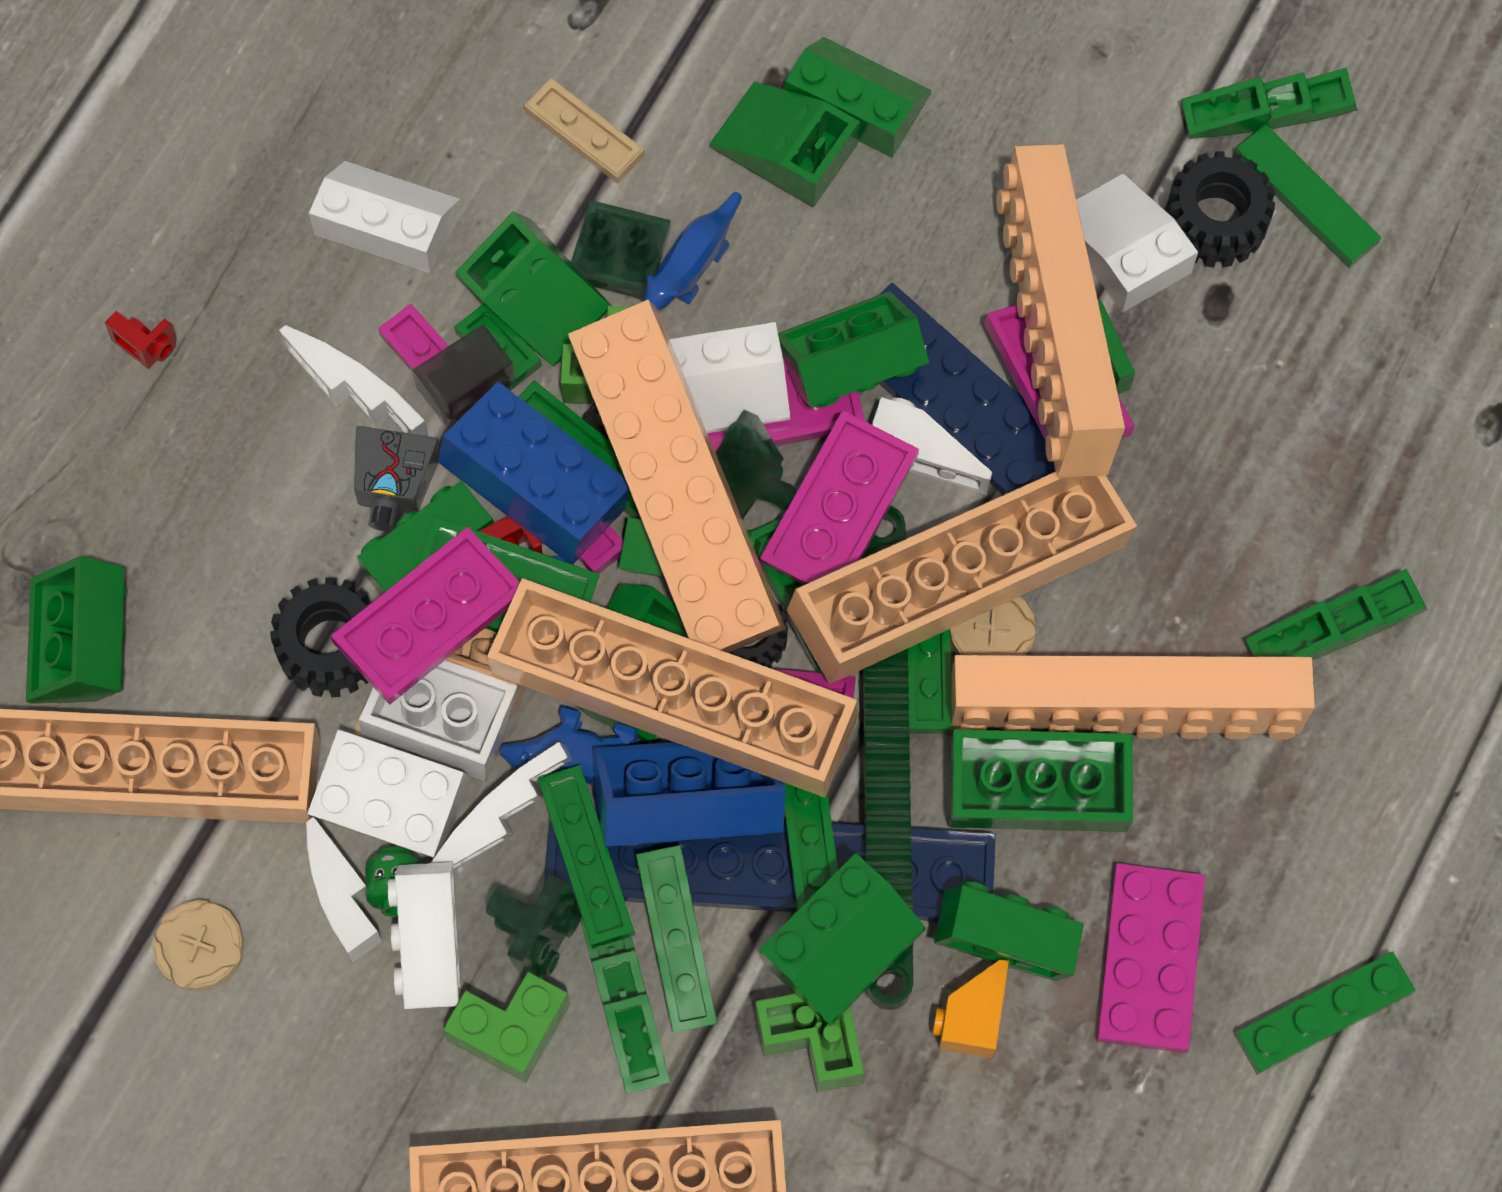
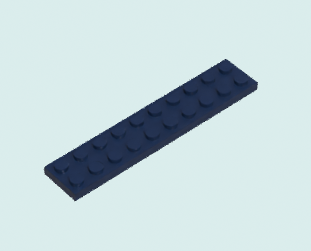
[544,809,996,921]

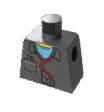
[354,425,440,531]

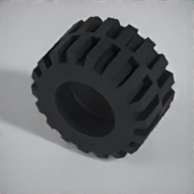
[1165,151,1275,267]
[270,577,372,698]

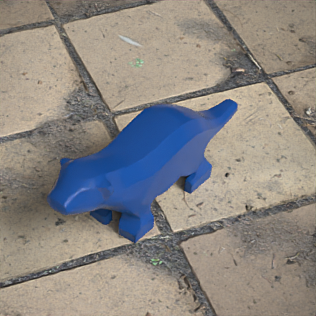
[643,192,742,310]
[499,706,638,785]

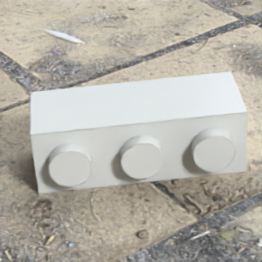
[388,862,461,1009]

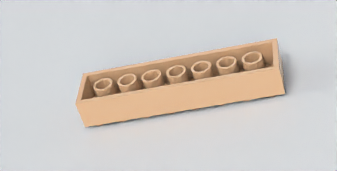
[996,144,1125,478]
[568,300,786,653]
[787,472,1137,684]
[487,578,858,798]
[951,655,1315,740]
[0,709,321,823]
[409,1120,786,1192]

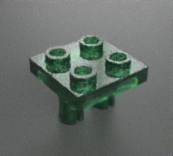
[571,200,671,299]
[715,409,797,520]
[486,875,581,979]

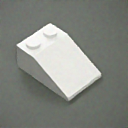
[1076,174,1198,313]

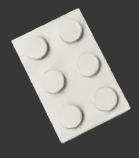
[307,729,471,859]

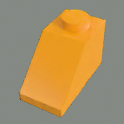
[932,960,1009,1058]

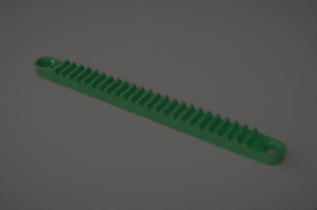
[862,506,914,1010]

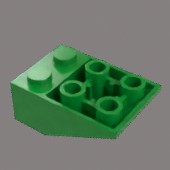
[710,81,860,207]
[455,211,612,367]

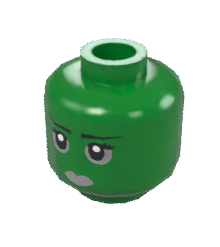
[365,847,422,917]

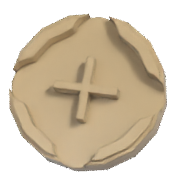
[950,597,1036,656]
[152,900,244,991]

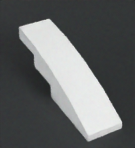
[279,325,428,436]
[431,742,574,870]

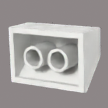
[309,161,461,274]
[670,322,790,433]
[359,660,517,782]

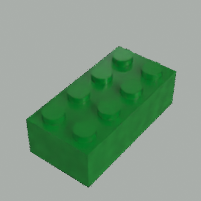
[950,729,1133,832]

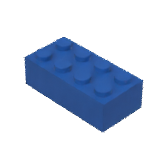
[438,382,631,565]
[593,742,786,847]

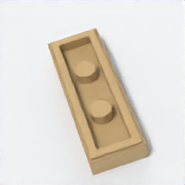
[524,78,645,184]

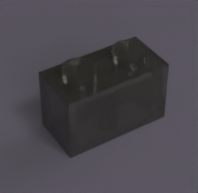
[412,324,515,425]

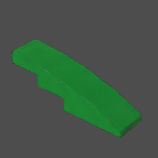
[1181,67,1357,139]
[1245,569,1427,661]
[580,918,670,1094]

